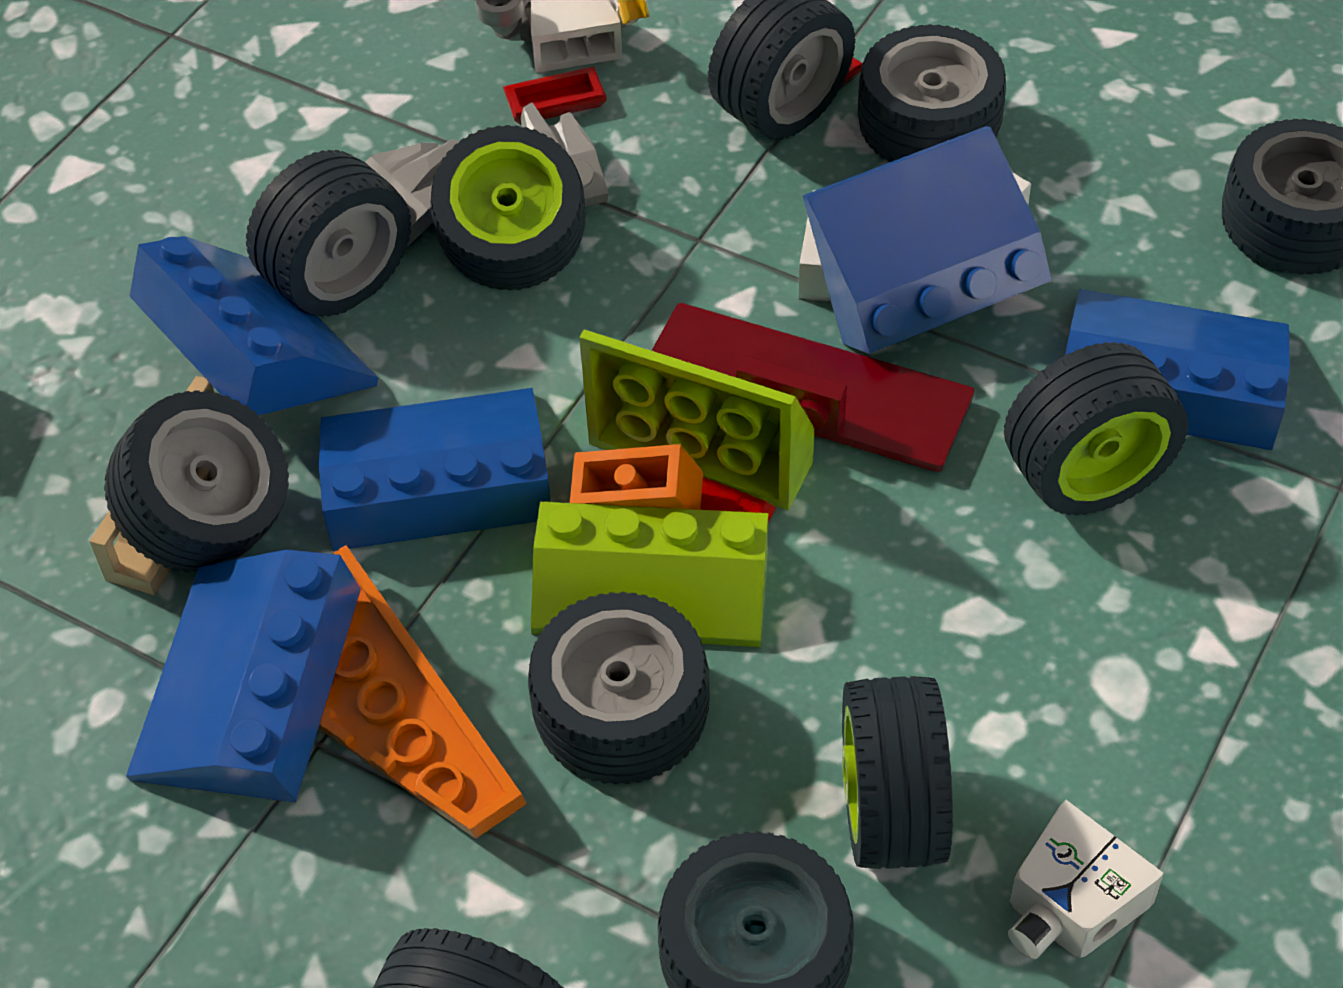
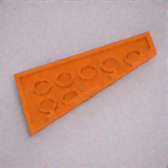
[318,545,527,839]

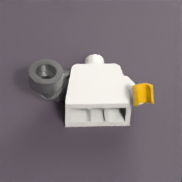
[475,0,650,73]

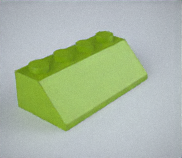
[531,502,768,647]

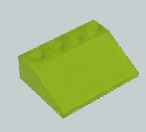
[579,329,814,511]

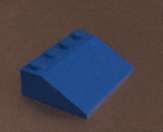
[802,126,1052,354]
[129,236,379,416]
[1065,289,1290,450]
[319,388,551,551]
[126,549,361,803]

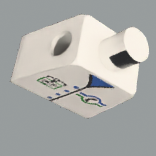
[1008,800,1164,959]

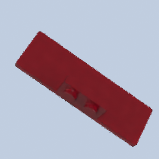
[651,303,974,472]

